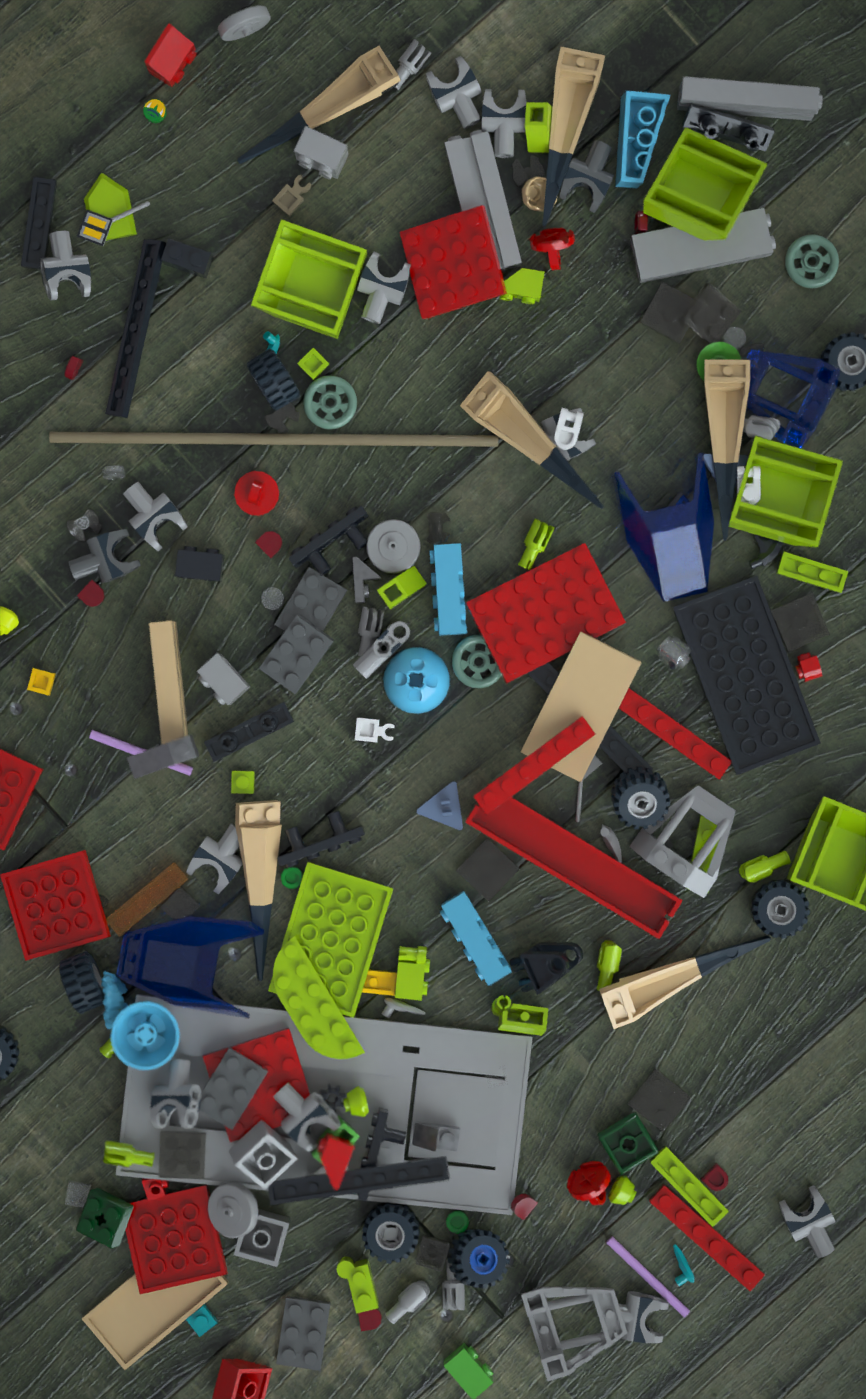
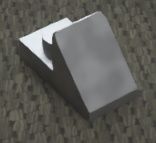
[353,557,381,603]
[412,1122,460,1152]

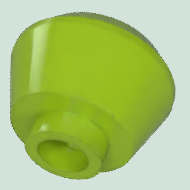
[343,1086,369,1117]
[608,1175,637,1205]

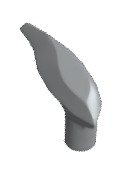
[600,824,622,863]
[382,998,425,1018]

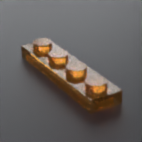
[106,862,189,937]

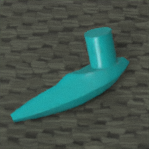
[263,331,280,354]
[673,1244,694,1286]

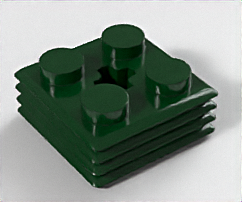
[598,1112,659,1174]
[76,1188,133,1249]

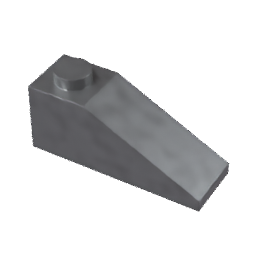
[127,735,199,779]

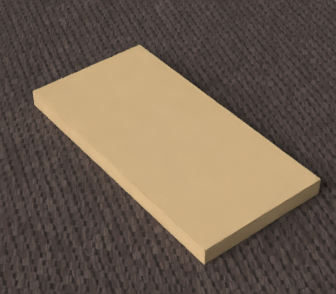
[521,632,642,782]
[82,1273,228,1370]

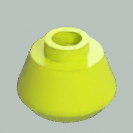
[0,606,19,635]

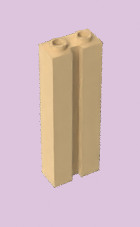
[149,621,188,745]

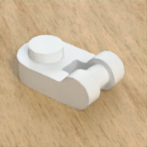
[554,407,584,450]
[737,466,761,505]

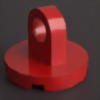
[529,228,575,271]
[234,471,279,516]
[567,1161,611,1206]

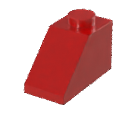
[317,1133,354,1190]

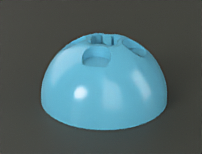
[383,647,450,714]
[111,1002,179,1070]

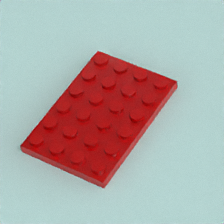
[465,543,626,684]

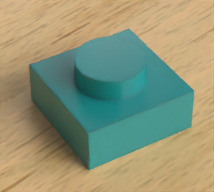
[186,1304,218,1337]

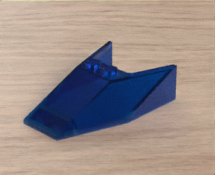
[612,453,714,602]
[116,916,264,1019]

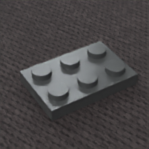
[274,567,348,631]
[259,614,334,695]
[200,1047,268,1130]
[276,1296,331,1371]

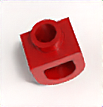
[795,652,822,682]
[142,1178,169,1201]

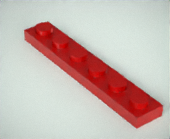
[619,688,731,780]
[473,716,596,815]
[649,1184,765,1291]

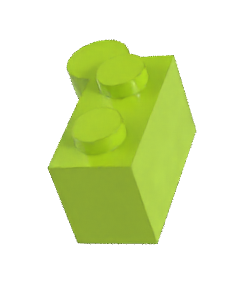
[395,946,430,1001]
[491,995,548,1036]
[337,1256,379,1314]

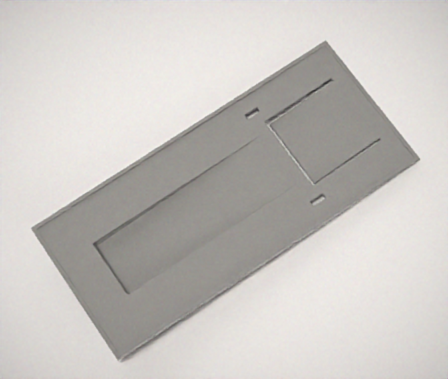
[116,994,533,1215]

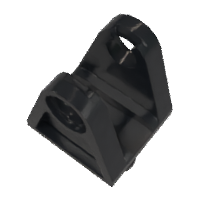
[510,942,583,995]

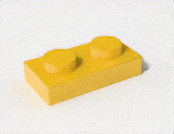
[362,970,397,996]

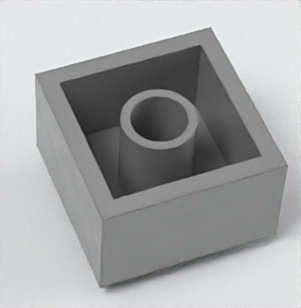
[294,126,348,179]
[197,653,251,705]
[229,1120,298,1190]
[234,1209,291,1267]

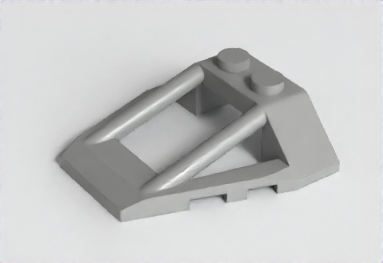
[630,785,736,898]
[521,1286,627,1381]

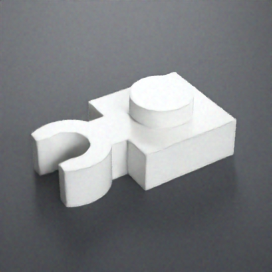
[355,718,395,742]

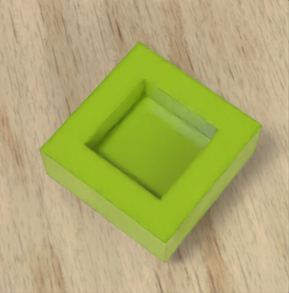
[297,348,329,380]
[231,771,255,794]

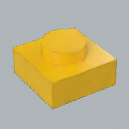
[27,668,56,696]

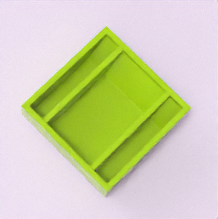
[644,128,767,241]
[251,220,367,339]
[729,436,843,548]
[787,796,866,911]

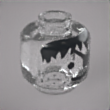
[657,636,691,670]

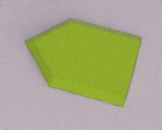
[84,173,137,241]

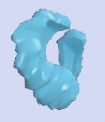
[101,971,128,1029]

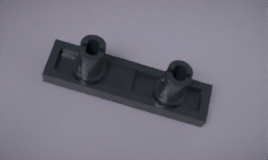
[682,103,775,151]
[289,506,369,576]
[204,702,295,762]
[277,810,365,868]
[358,1107,406,1201]

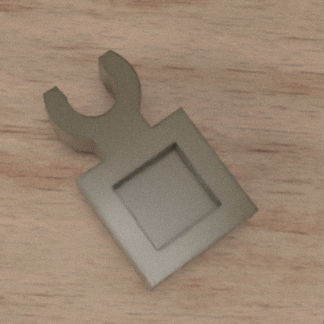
[272,175,311,217]

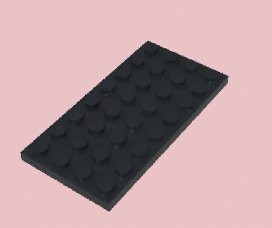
[672,576,821,775]

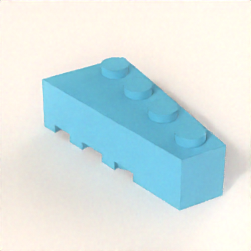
[615,91,671,188]
[430,543,467,636]
[440,891,512,986]

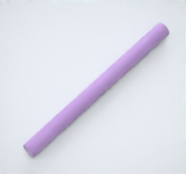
[89,730,193,776]
[606,1236,690,1317]

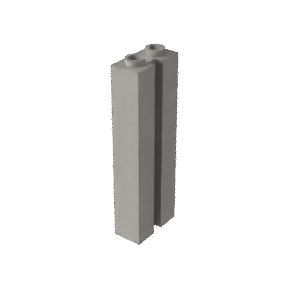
[677,77,823,121]
[444,130,522,271]
[630,208,776,283]

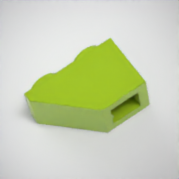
[525,102,553,153]
[499,268,544,304]
[377,566,427,610]

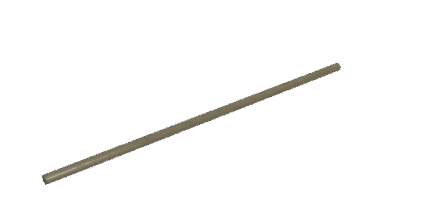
[49,432,498,447]

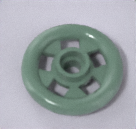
[785,234,839,288]
[303,375,357,429]
[452,635,502,688]

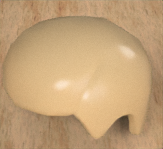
[522,177,557,212]

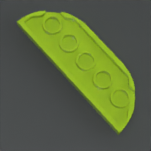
[273,936,365,1059]

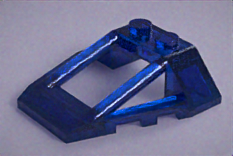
[746,349,841,449]

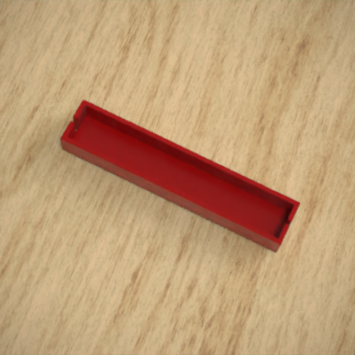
[465,783,683,939]

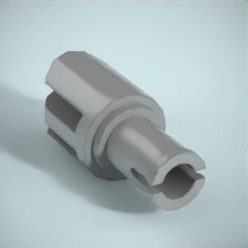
[393,39,431,90]
[743,415,781,440]
[358,607,384,656]
[442,1259,465,1310]
[385,1281,430,1324]

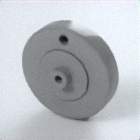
[217,6,271,41]
[366,519,420,574]
[208,1182,258,1238]

